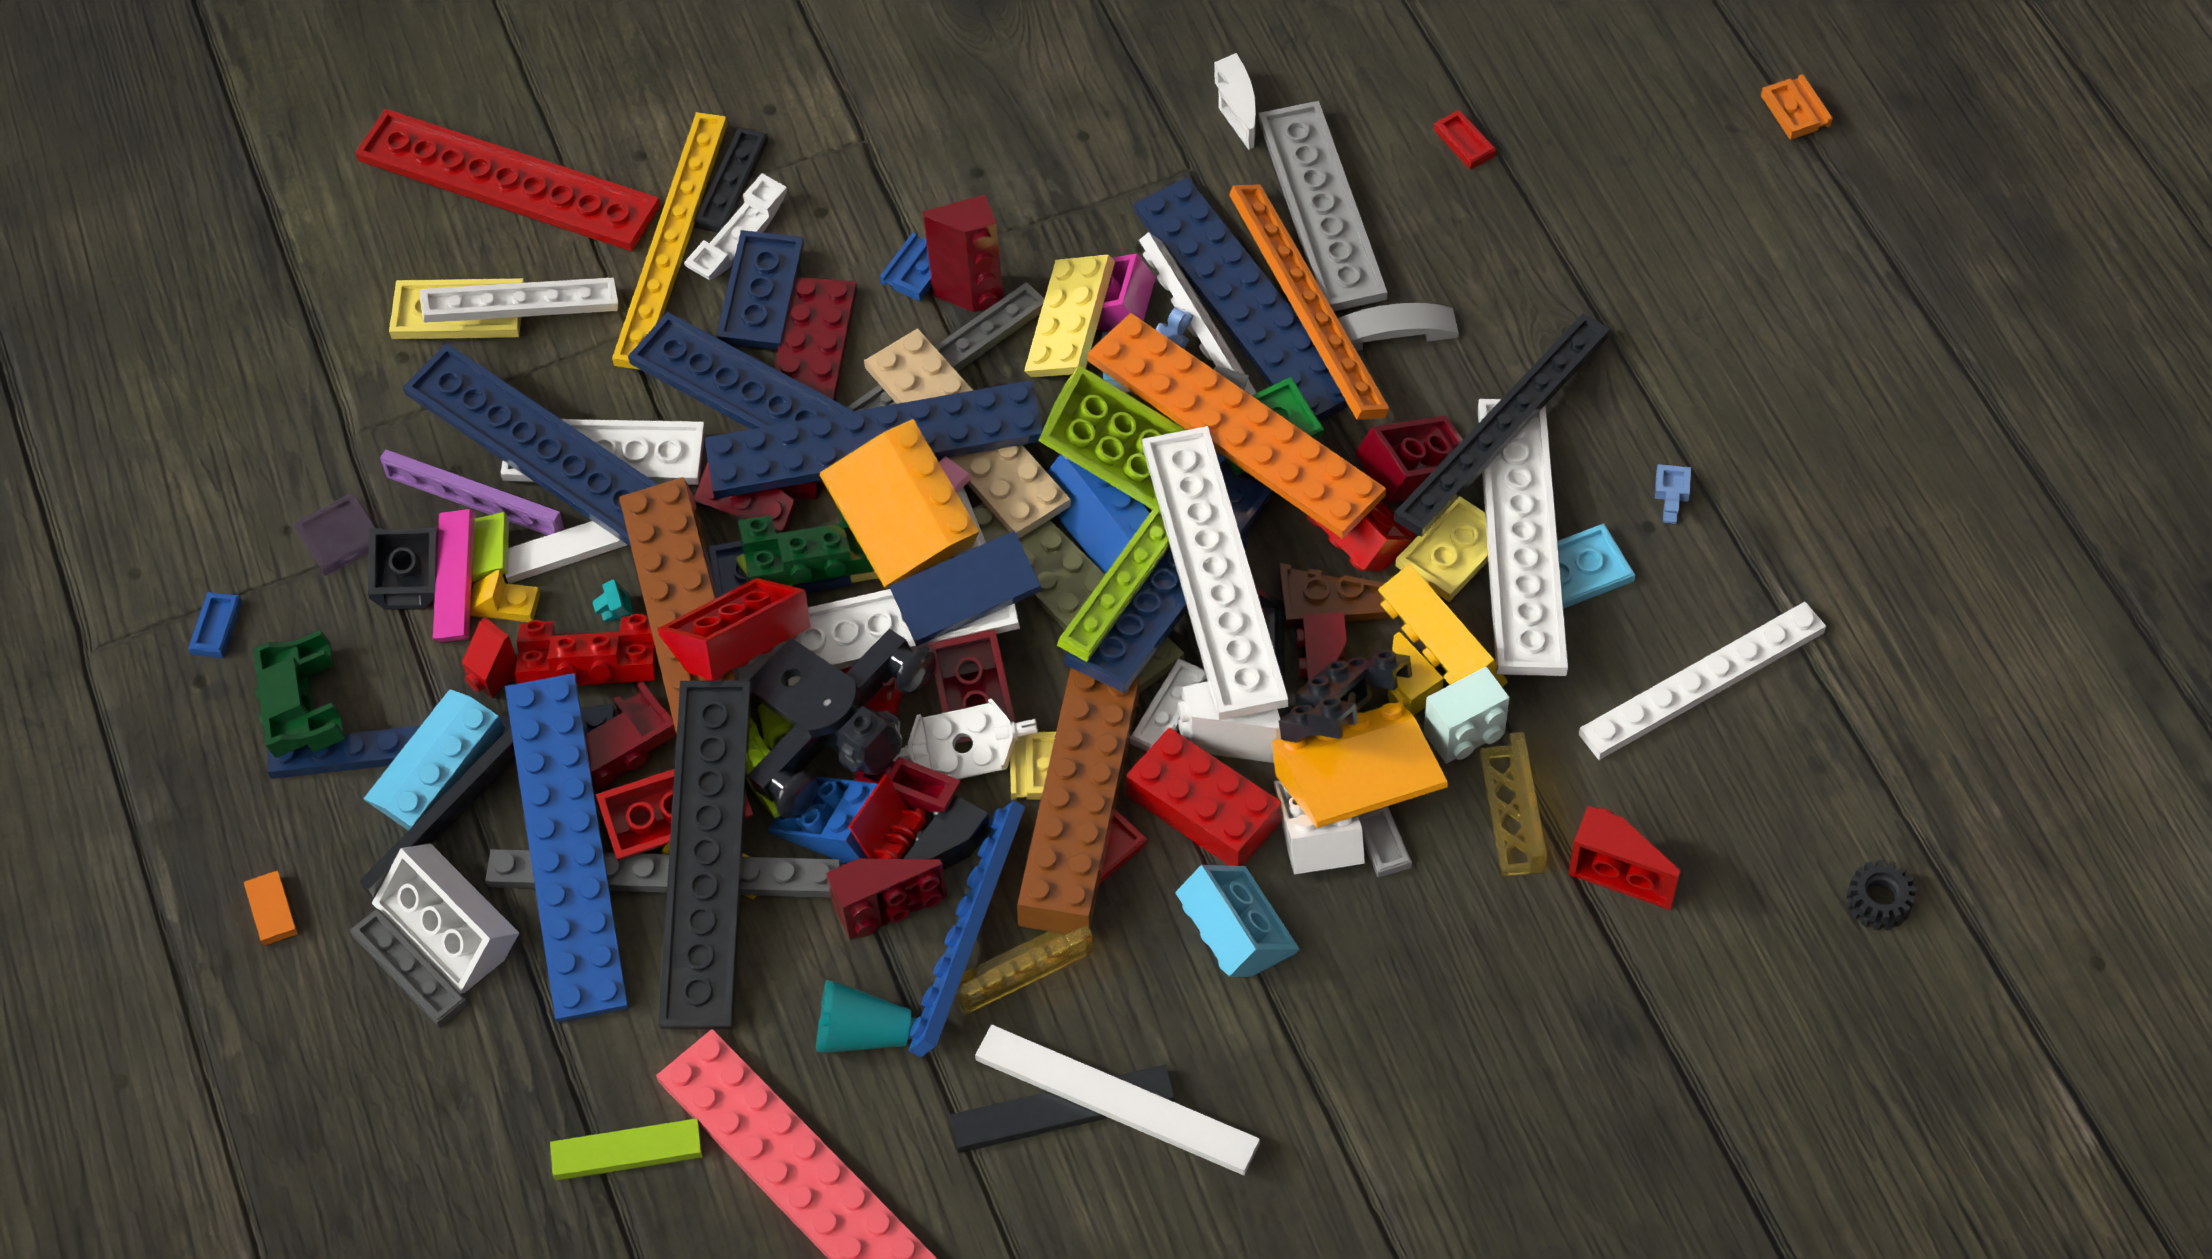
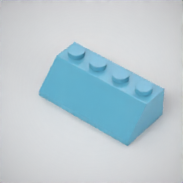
[364,689,505,831]

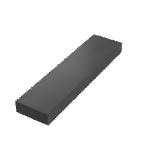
[349,908,468,1028]

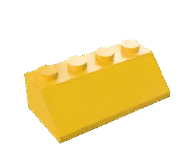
[1378,564,1508,687]

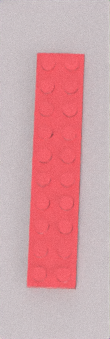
[656,1029,937,1259]

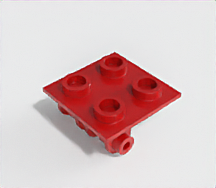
[848,775,927,859]

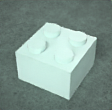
[1424,667,1509,764]

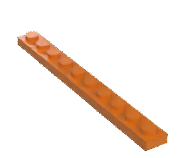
[1229,184,1390,420]

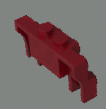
[585,681,677,791]

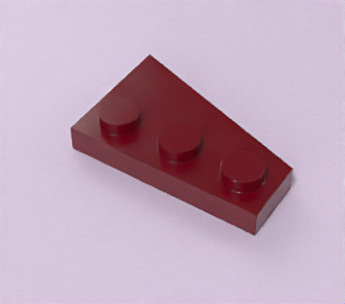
[694,462,798,533]

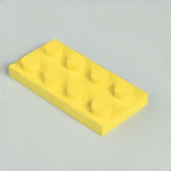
[1024,255,1115,378]
[389,278,524,339]

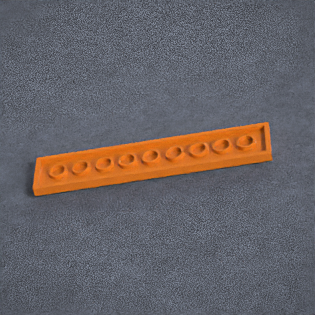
[1087,313,1386,539]

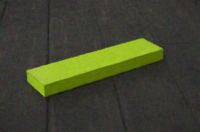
[550,1118,702,1181]

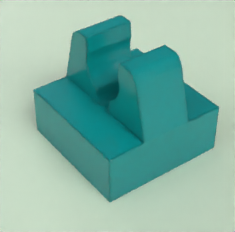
[592,579,635,623]

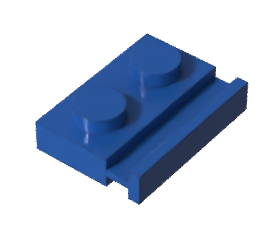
[880,232,931,302]

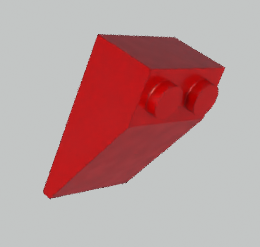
[1568,806,1681,910]

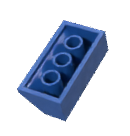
[1047,454,1150,574]

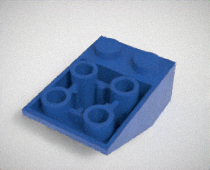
[768,776,877,863]

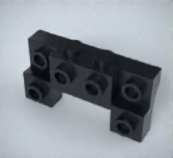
[1278,650,1412,743]

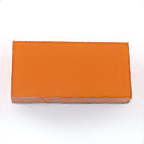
[244,870,298,946]

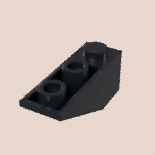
[900,795,990,870]

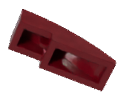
[853,756,961,812]

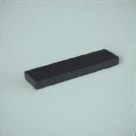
[694,127,768,233]

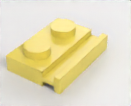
[1010,732,1056,800]

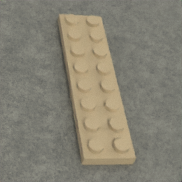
[864,328,1071,539]

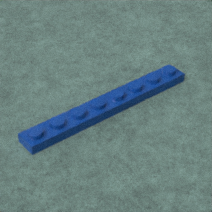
[908,800,1025,1058]

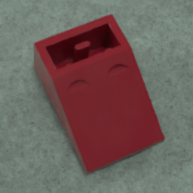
[826,858,947,940]

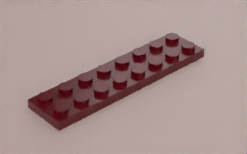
[774,277,857,499]

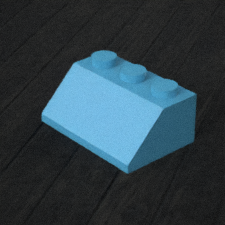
[1175,865,1300,977]

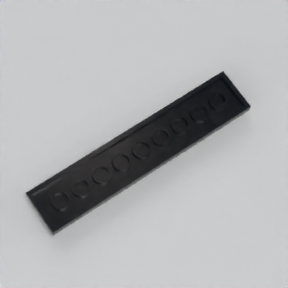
[658,680,752,1029]

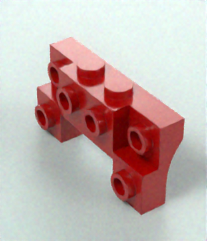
[515,614,656,685]

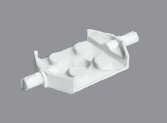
[893,699,1038,780]

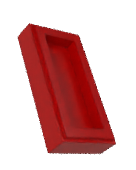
[1434,110,1496,170]

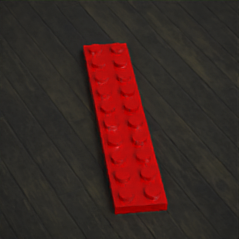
[355,109,660,252]

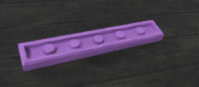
[380,449,565,536]

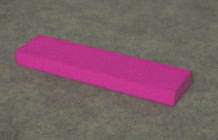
[433,509,475,643]

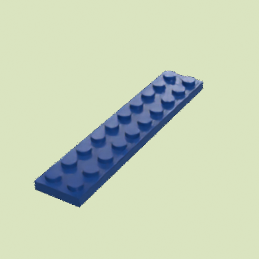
[505,673,629,1023]

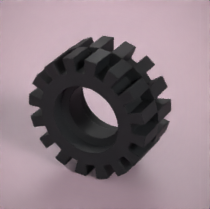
[1846,860,1916,930]

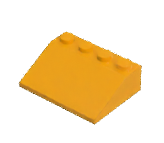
[820,419,979,588]
[1272,702,1448,828]

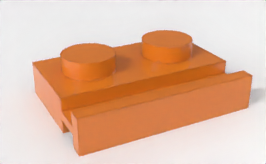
[1761,74,1832,140]

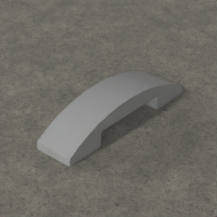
[1338,303,1459,351]

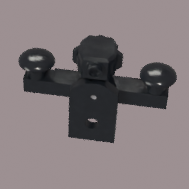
[747,628,936,818]

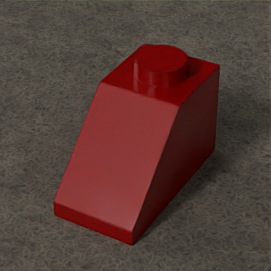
[462,617,517,698]

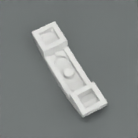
[684,173,787,280]

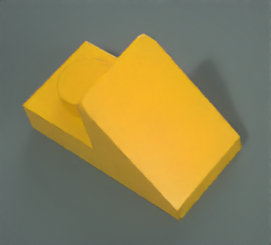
[470,570,540,622]

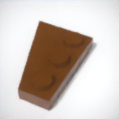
[1279,562,1388,627]

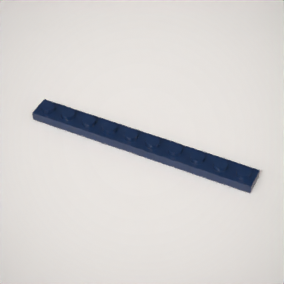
[268,704,615,779]

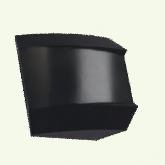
[368,526,438,610]

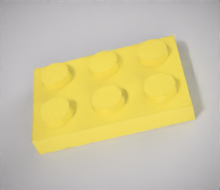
[1395,496,1488,602]

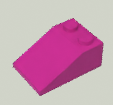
[1096,253,1156,331]

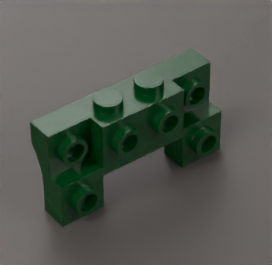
[738,508,875,585]
[253,630,345,758]

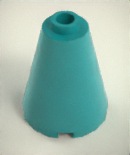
[816,980,917,1054]

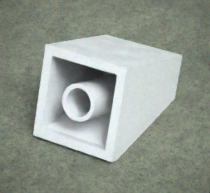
[1177,681,1281,763]

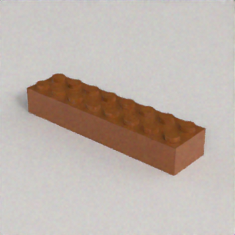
[619,477,751,733]
[1017,668,1139,937]

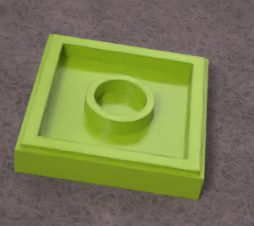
[472,512,509,582]

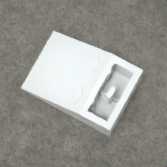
[1274,781,1365,874]

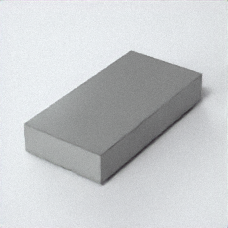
[1358,806,1412,878]

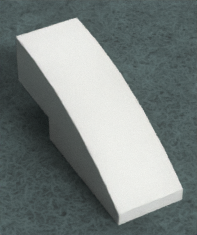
[1215,53,1256,150]

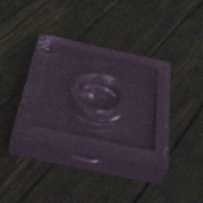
[293,493,375,576]

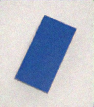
[188,592,242,659]

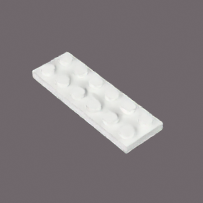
[501,419,706,485]

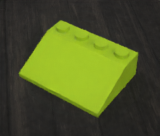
[1038,365,1185,510]

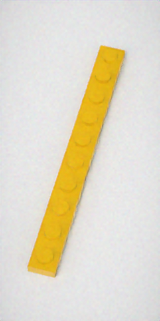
[612,112,727,370]

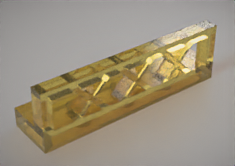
[1480,732,1547,876]
[955,925,1094,1015]

